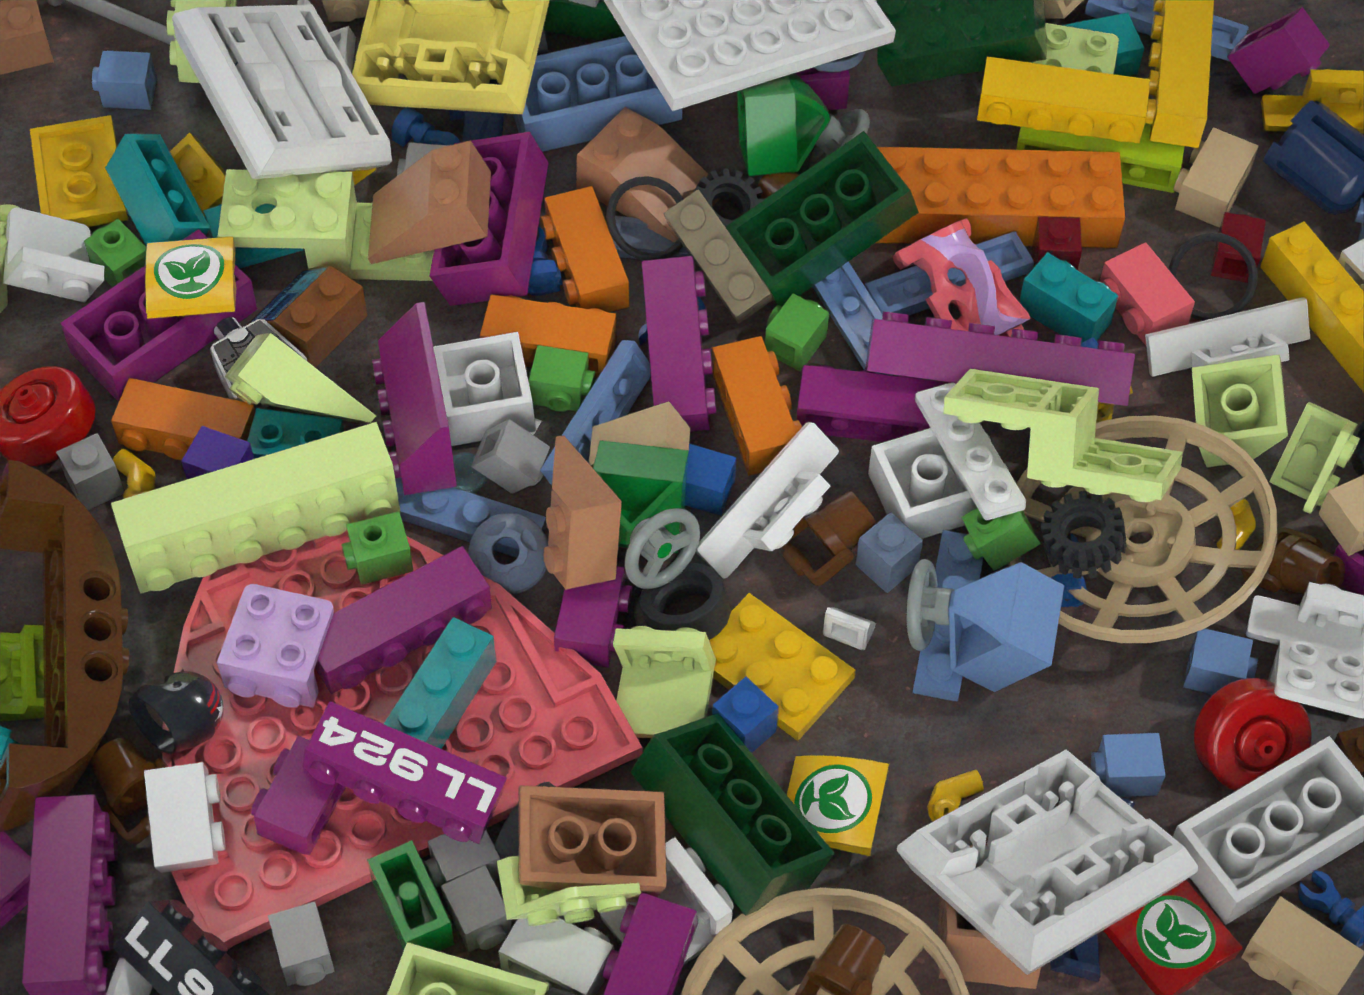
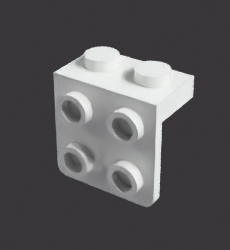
[3,208,105,302]
[1268,639,1364,718]
[600,837,734,964]

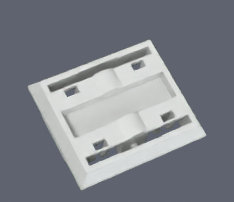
[172,5,392,179]
[897,750,1198,975]

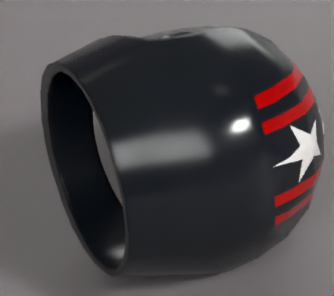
[128,672,223,754]

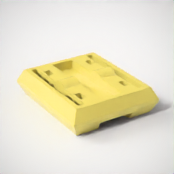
[352,0,549,115]

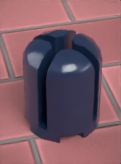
[1263,100,1364,215]

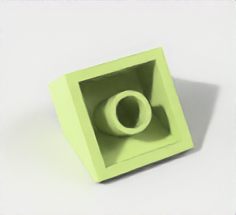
[1192,354,1288,468]

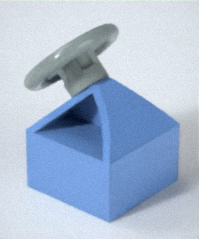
[907,559,1064,692]

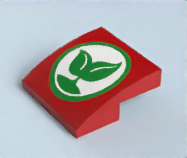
[1103,880,1243,995]

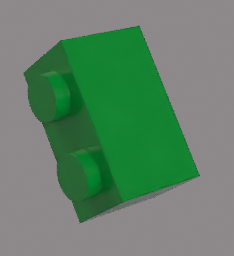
[367,840,454,952]

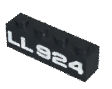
[113,900,269,995]

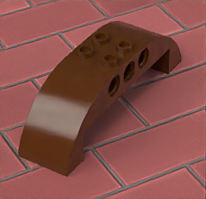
[0,460,129,832]

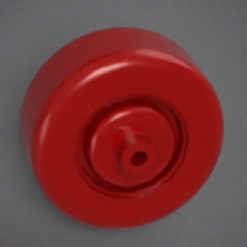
[0,366,96,467]
[1194,678,1312,791]

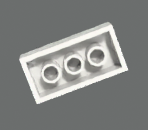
[1173,736,1364,925]

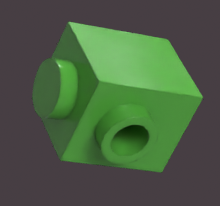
[84,219,147,288]
[765,294,829,372]
[529,345,596,411]
[961,508,1041,571]
[341,511,414,585]

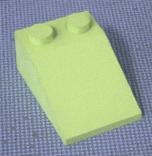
[224,333,376,423]

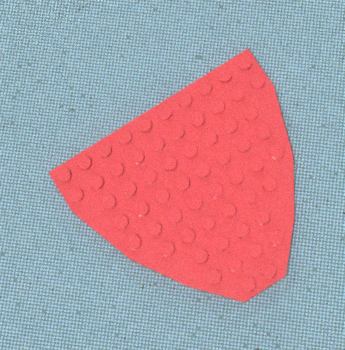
[162,531,642,948]

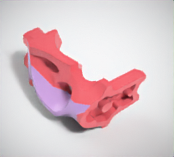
[892,218,1031,337]

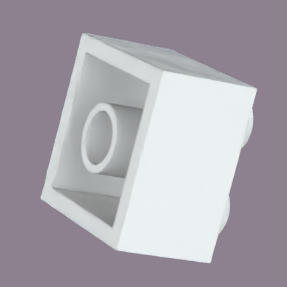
[433,332,536,446]
[868,428,977,539]

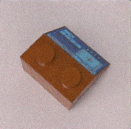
[247,266,368,368]

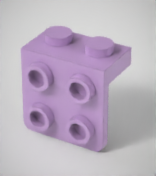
[217,584,334,708]

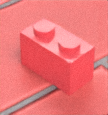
[1100,242,1195,346]

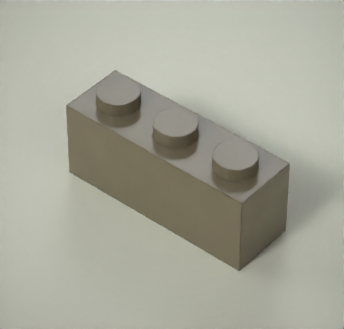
[663,189,773,324]

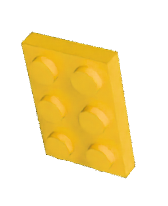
[30,115,128,227]
[709,593,856,741]

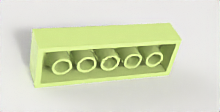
[111,422,401,594]

